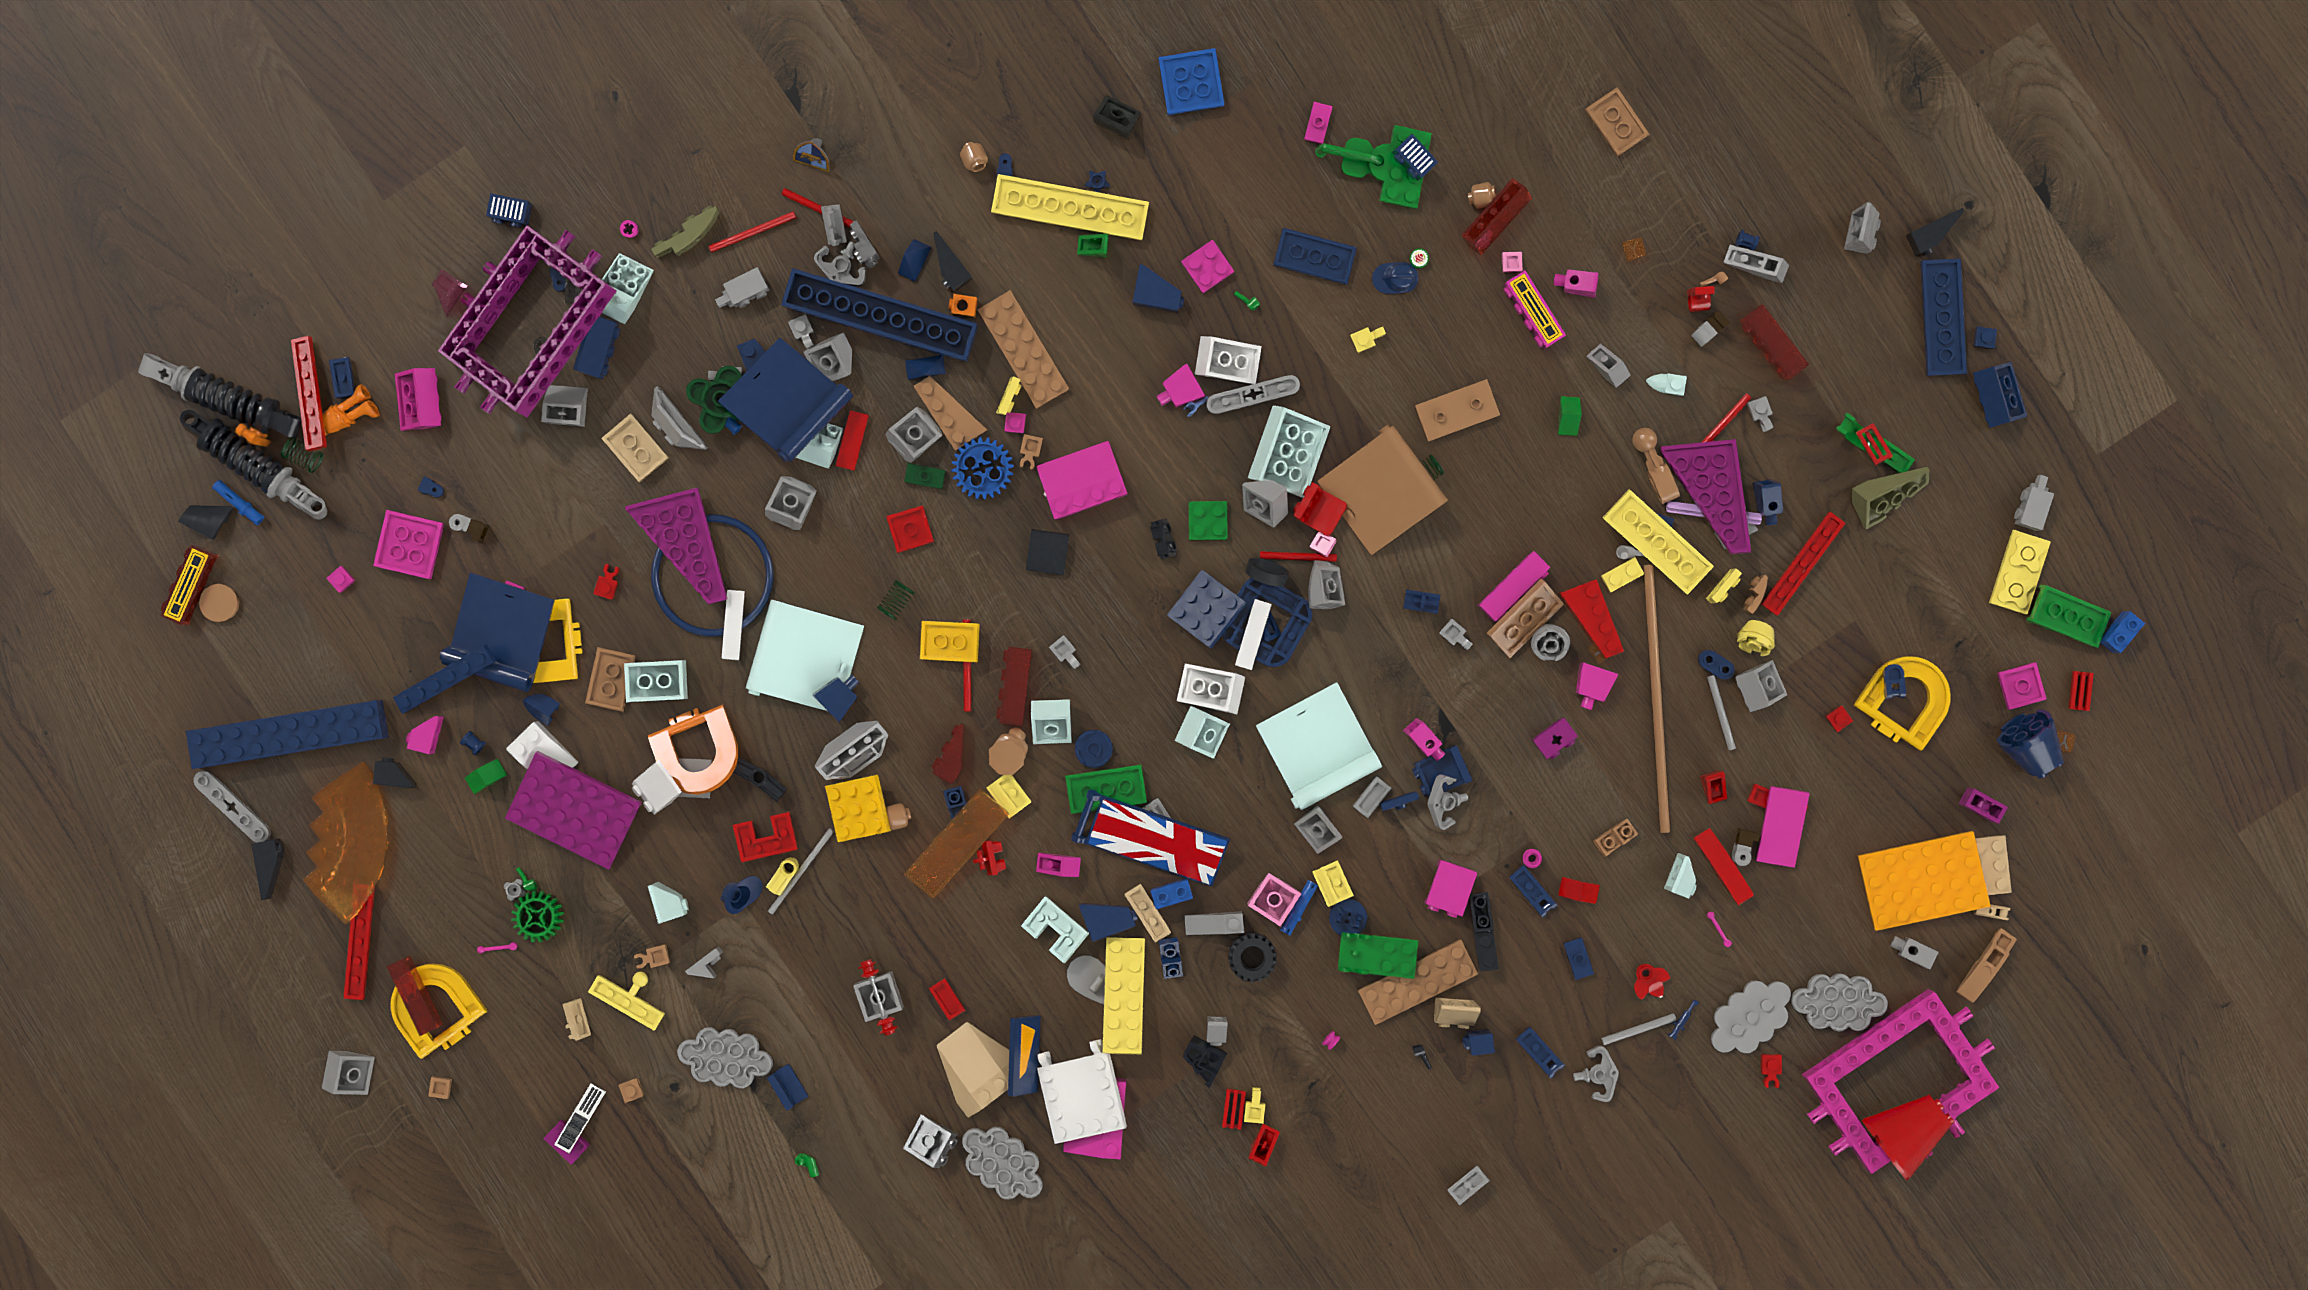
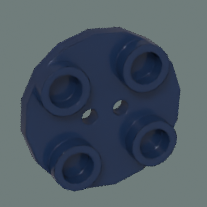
[1329,899,1367,935]

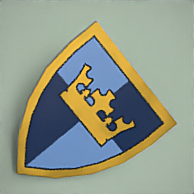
[793,138,830,172]

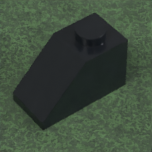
[373,757,417,788]

